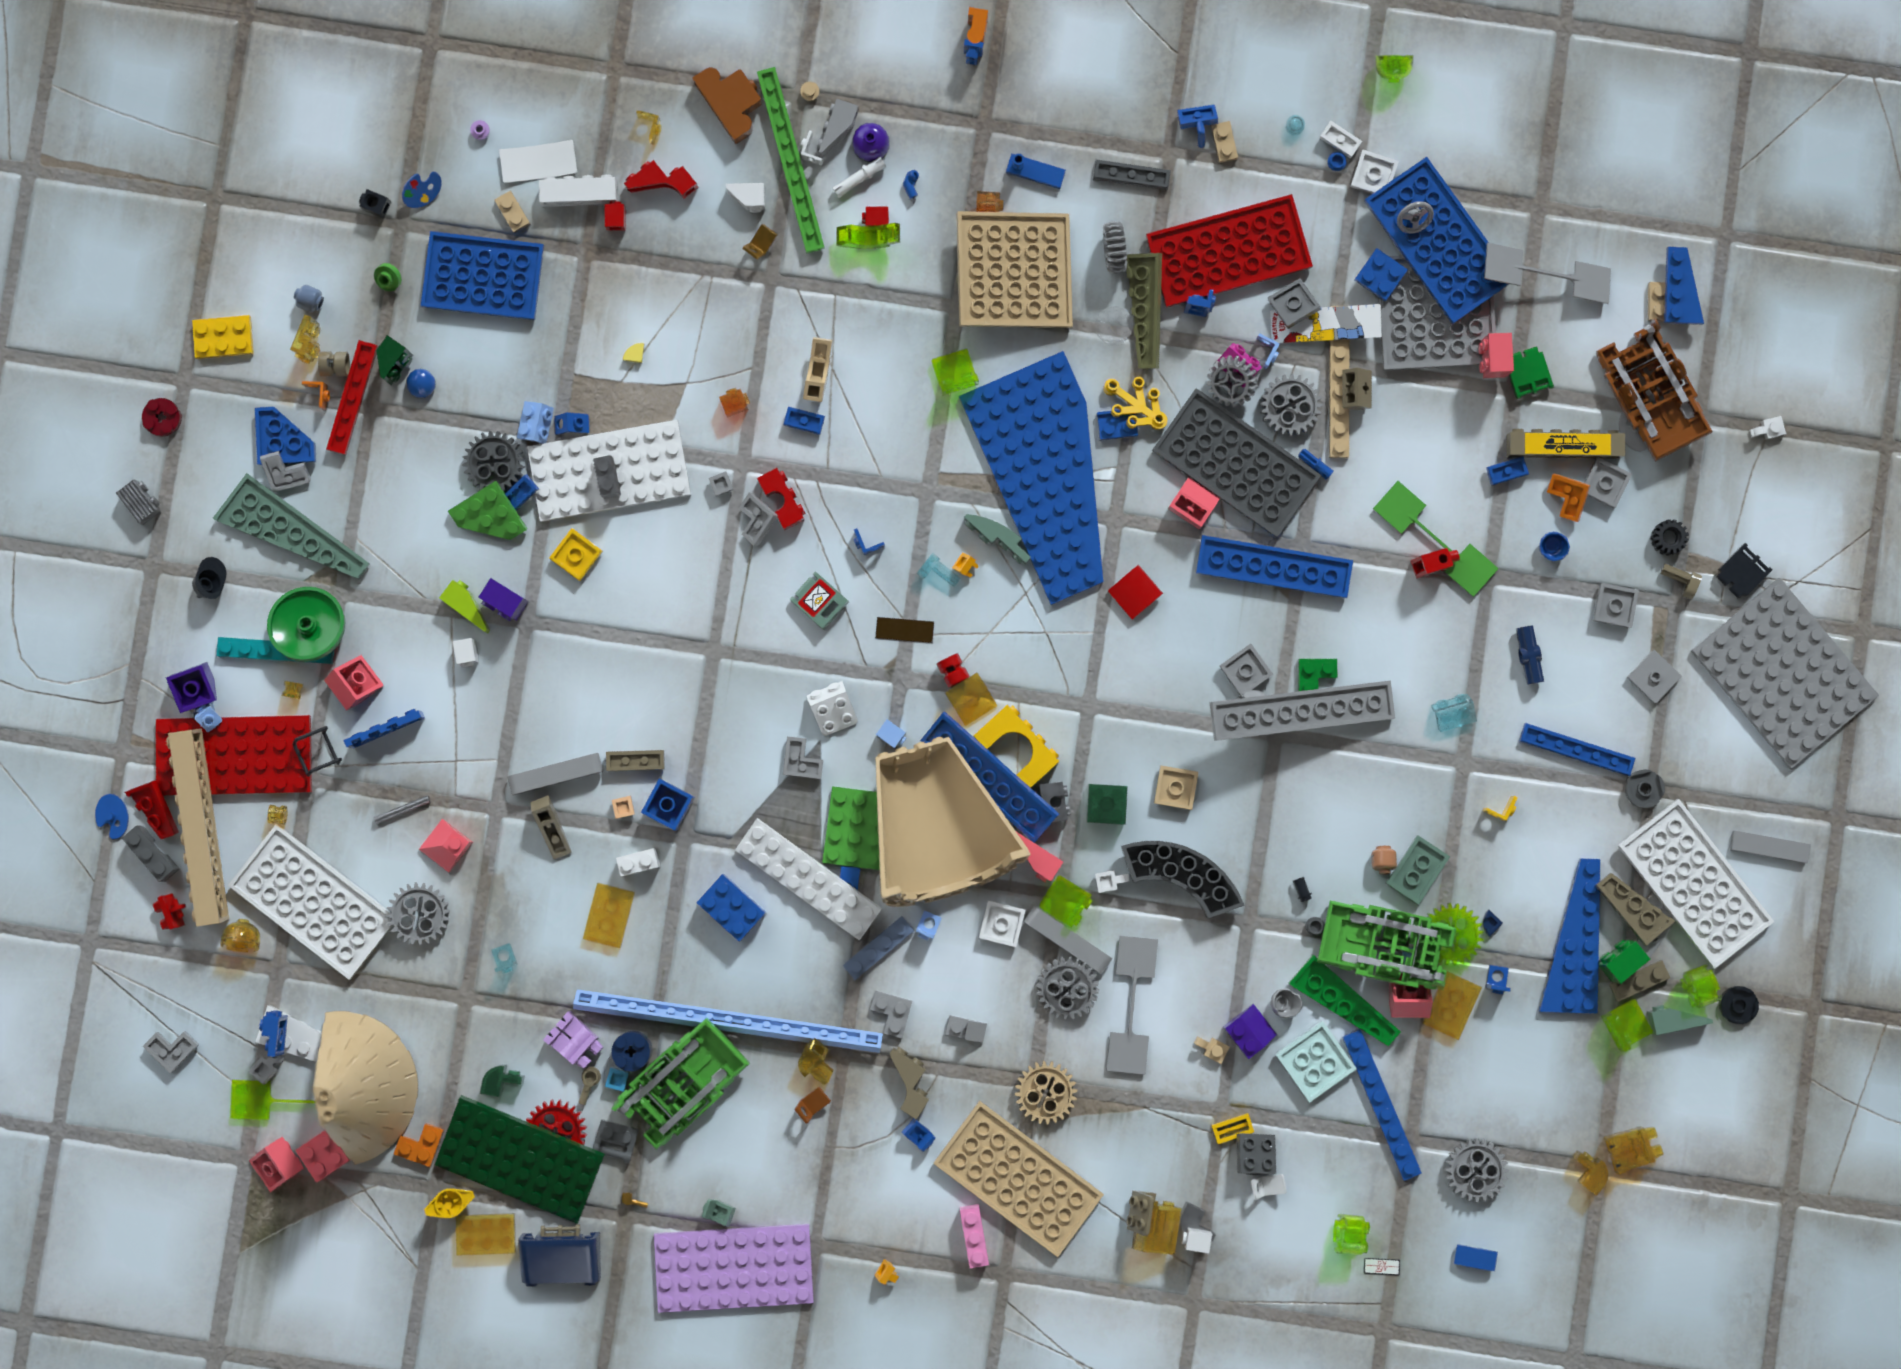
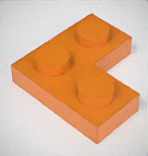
[1547,473,1590,522]
[394,1123,444,1167]

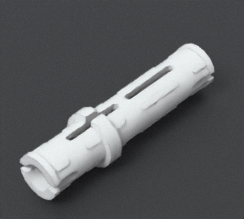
[833,157,886,198]

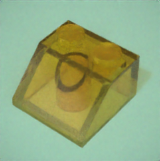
[945,673,997,726]

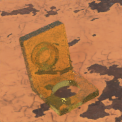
[636,110,662,144]

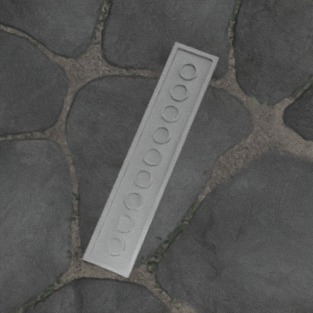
[1209,680,1395,741]

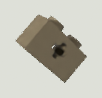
[1342,368,1372,410]

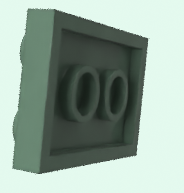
[1386,835,1450,905]

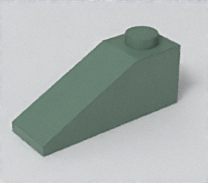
[1647,1005,1713,1035]

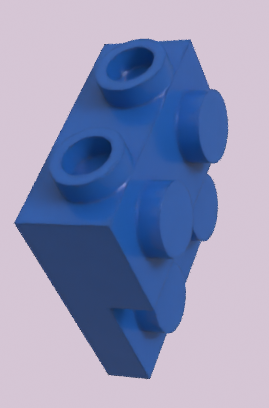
[259,1010,288,1057]

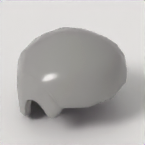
[1270,988,1302,1018]

